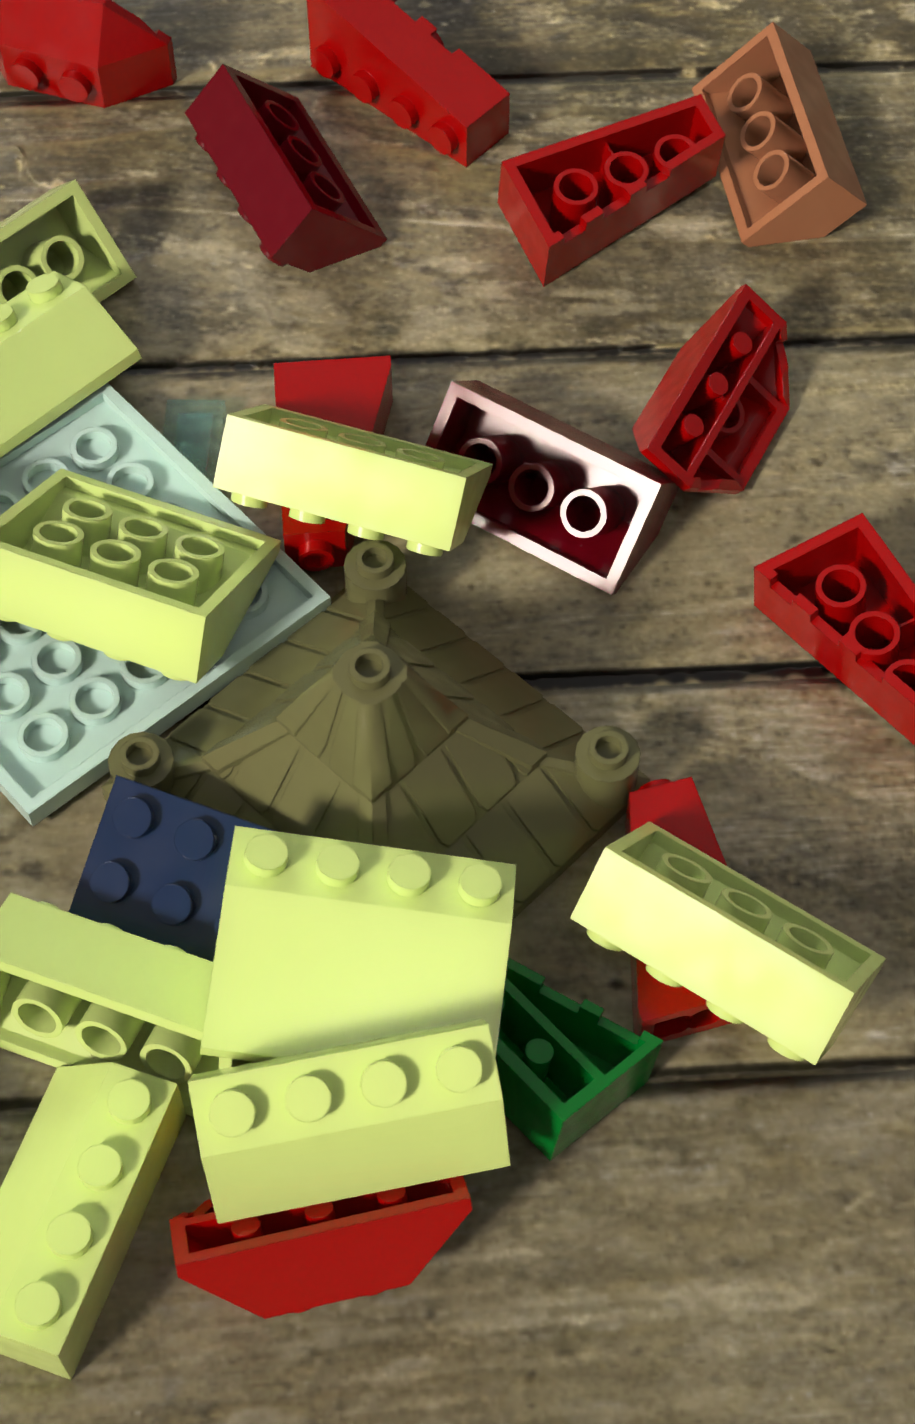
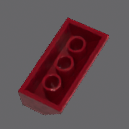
[185,64,387,272]
[425,380,679,595]

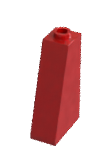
[273,355,393,571]
[625,776,731,1042]

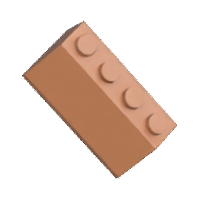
[692,22,867,247]

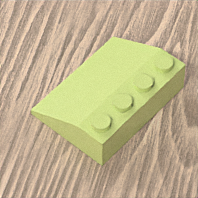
[0,468,281,684]
[200,826,516,1062]

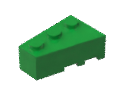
[496,957,664,1161]

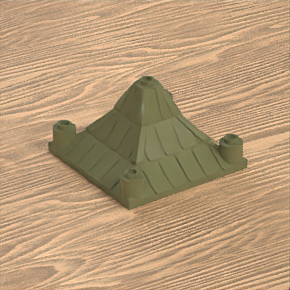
[101,540,650,920]

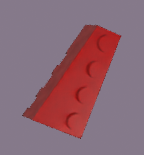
[307,0,510,168]
[497,94,726,287]
[754,513,915,746]

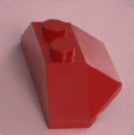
[0,0,177,108]
[632,284,790,494]
[169,1175,473,1319]

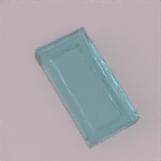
[163,399,227,483]

